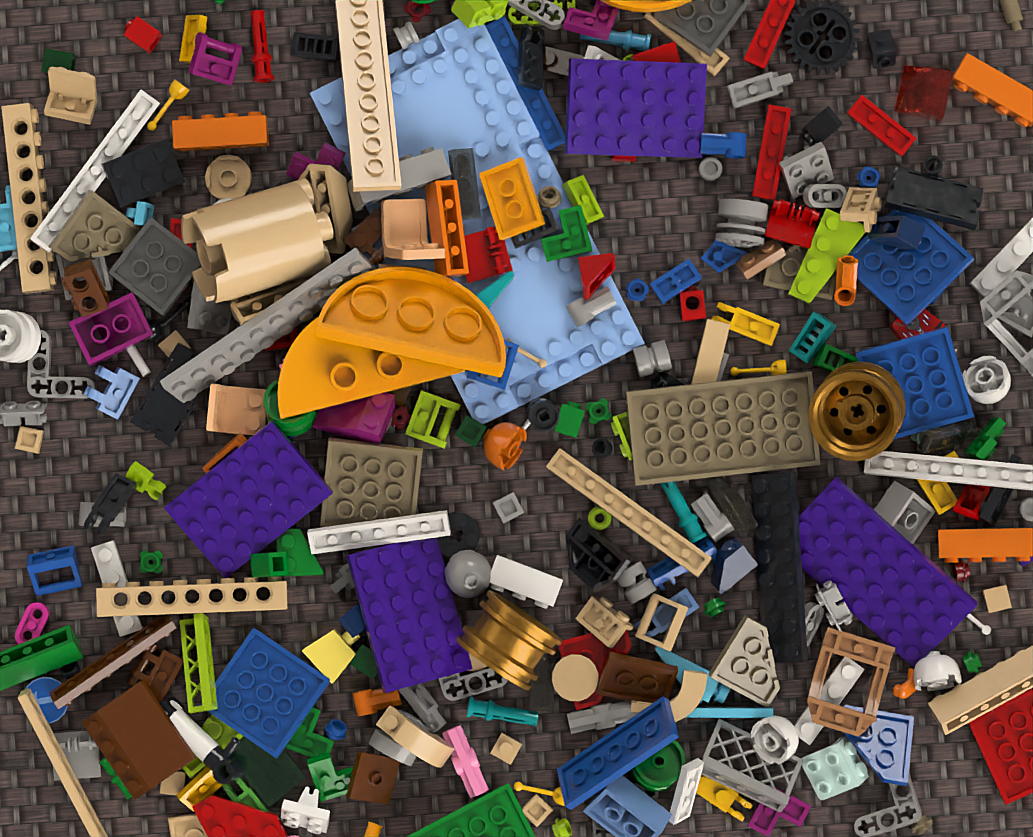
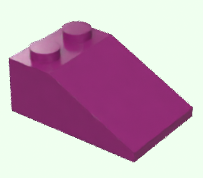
[68,292,153,367]
[313,392,395,444]

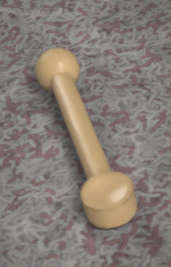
[505,339,547,368]

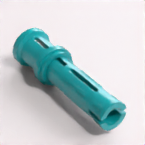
[660,481,708,544]
[466,696,539,727]

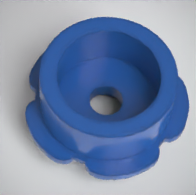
[857,166,880,188]
[626,279,649,302]
[324,719,347,740]

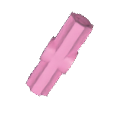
[442,725,489,798]

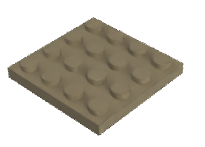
[320,438,423,528]

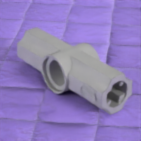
[567,700,635,734]

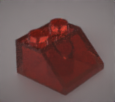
[894,66,954,121]

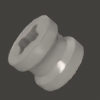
[393,21,420,50]

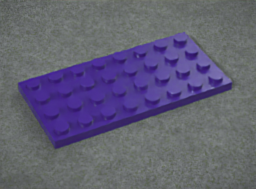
[799,477,978,668]

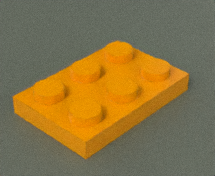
[479,157,545,241]

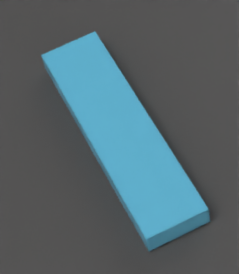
[686,706,773,718]

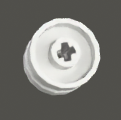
[0,310,41,363]

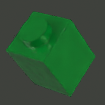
[554,401,585,438]
[250,552,288,578]

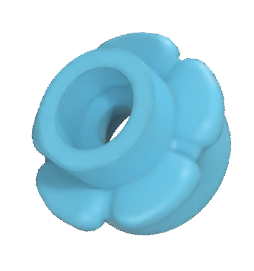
[712,683,730,703]

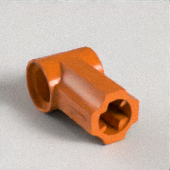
[834,255,858,306]
[352,688,401,716]

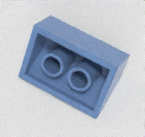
[583,775,672,837]

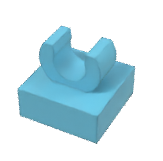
[126,201,155,227]

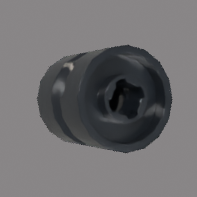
[526,397,559,432]

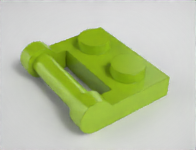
[405,390,461,449]

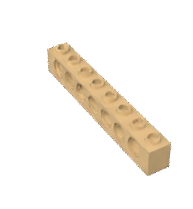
[1,103,57,294]
[96,576,288,617]

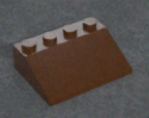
[82,680,196,800]

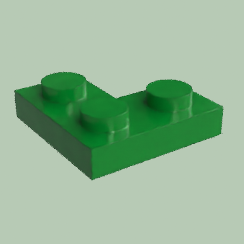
[541,205,593,262]
[964,416,1006,460]
[285,707,335,758]
[307,753,354,802]

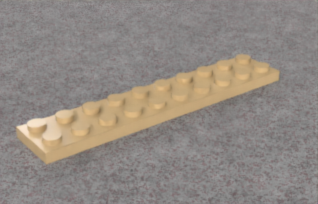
[335,0,401,192]

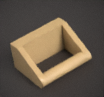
[635,593,688,652]

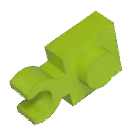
[125,461,166,500]

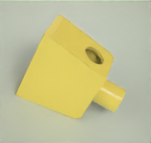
[302,629,361,684]

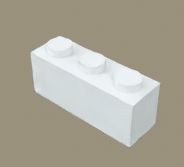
[489,555,563,609]

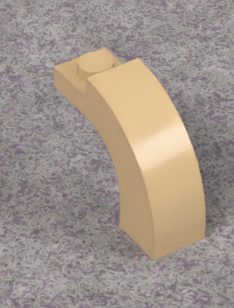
[630,669,708,722]
[376,705,455,768]

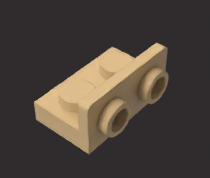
[840,187,882,232]
[576,596,634,648]

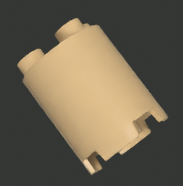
[181,178,333,303]

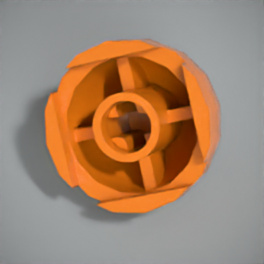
[483,423,527,470]

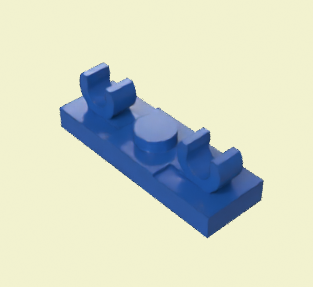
[646,536,718,591]

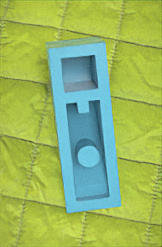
[654,646,718,704]

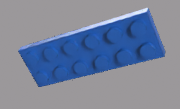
[557,696,679,810]

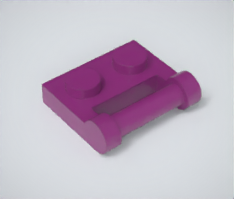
[188,32,242,86]

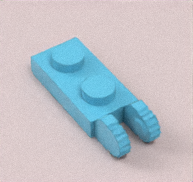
[0,185,17,252]

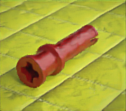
[250,10,275,83]

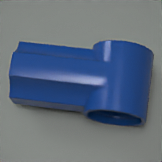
[700,132,747,159]

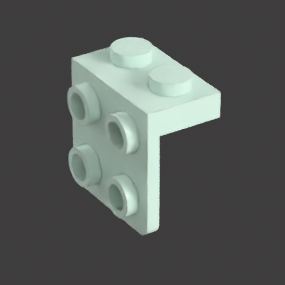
[802,736,869,800]

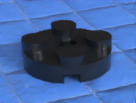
[436,512,480,558]

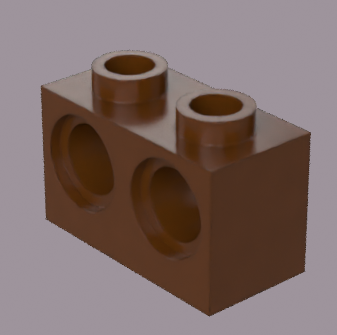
[62,258,109,318]

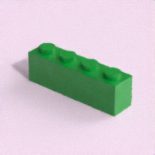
[0,625,83,691]

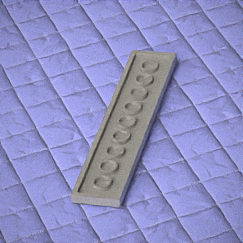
[160,248,376,403]

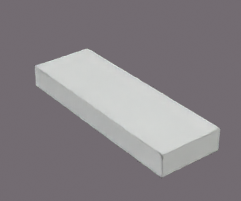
[669,758,704,825]

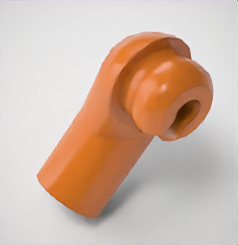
[893,668,916,699]

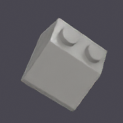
[874,480,936,544]

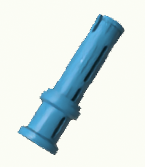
[579,30,651,51]

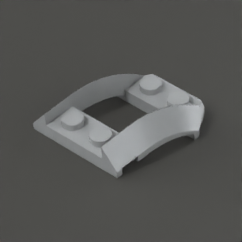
[980,270,1033,376]

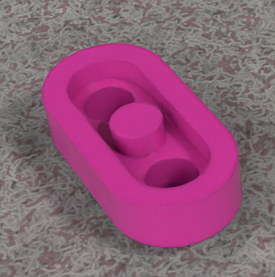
[15,602,50,644]

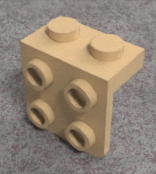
[44,67,97,124]

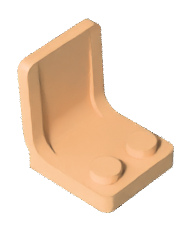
[381,198,445,260]
[206,383,267,435]

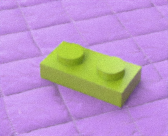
[562,175,604,225]

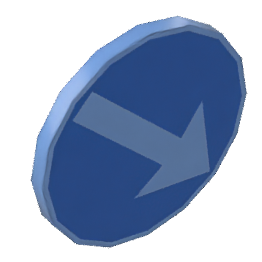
[24,677,69,724]

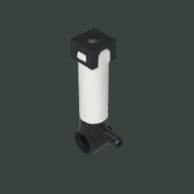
[160,696,244,784]

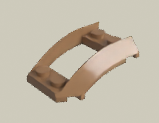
[807,627,895,737]

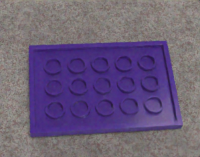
[565,58,707,158]
[164,420,333,578]
[346,537,473,694]

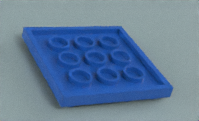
[847,209,974,326]
[856,326,974,439]
[199,628,330,759]

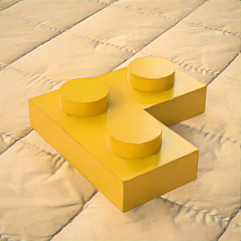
[916,451,959,515]

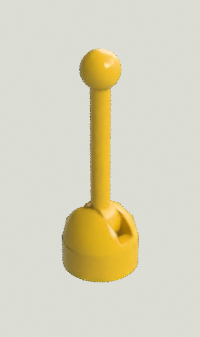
[147,79,190,131]
[730,360,787,376]
[514,782,565,806]

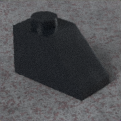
[802,106,843,146]

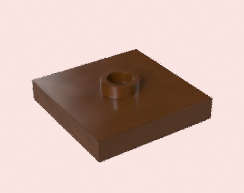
[346,751,400,805]

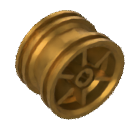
[808,362,906,461]
[455,590,563,691]

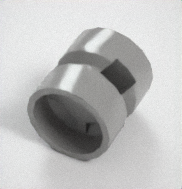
[633,340,672,377]
[617,561,657,604]

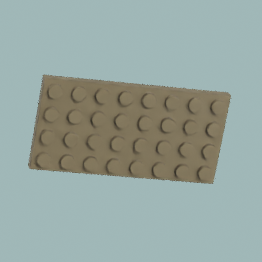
[625,371,820,486]

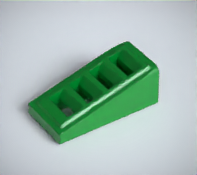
[812,344,858,373]

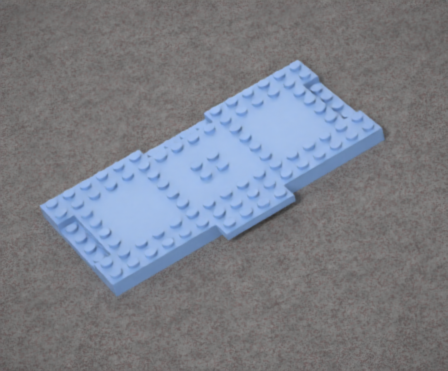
[310,19,645,425]

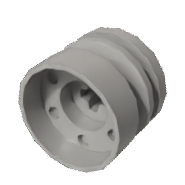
[715,199,768,248]
[369,707,431,766]

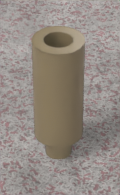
[1000,0,1023,32]

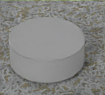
[699,157,722,181]
[1018,498,1033,521]

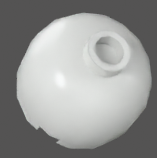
[962,356,1011,404]
[913,651,962,691]
[751,716,799,764]

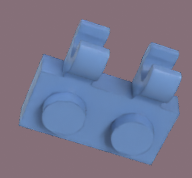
[83,365,140,419]

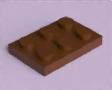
[596,652,678,703]

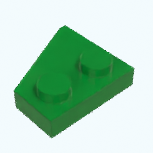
[277,529,324,576]

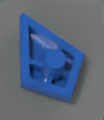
[701,240,748,273]

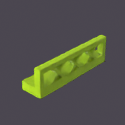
[180,613,218,713]

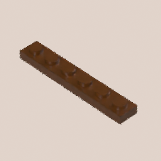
[49,614,177,709]

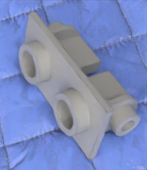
[0,401,47,426]
[815,581,853,631]

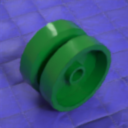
[264,379,317,436]
[631,740,686,792]

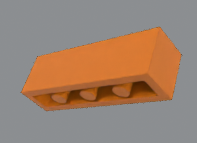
[950,53,1033,127]
[172,112,269,152]
[424,180,469,278]
[938,528,1033,563]

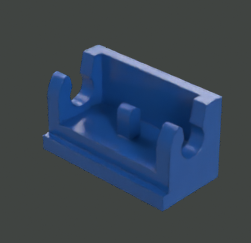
[650,259,702,305]

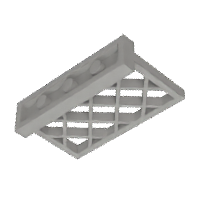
[701,719,803,812]

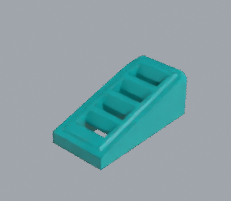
[476,271,514,309]
[789,312,837,364]

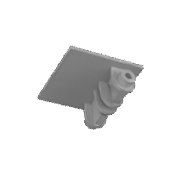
[53,731,101,781]

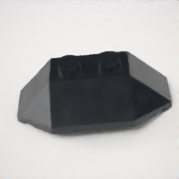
[566,518,633,592]

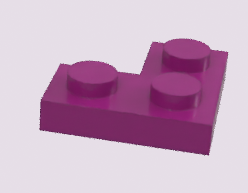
[563,0,619,41]
[286,143,346,180]
[747,785,811,837]

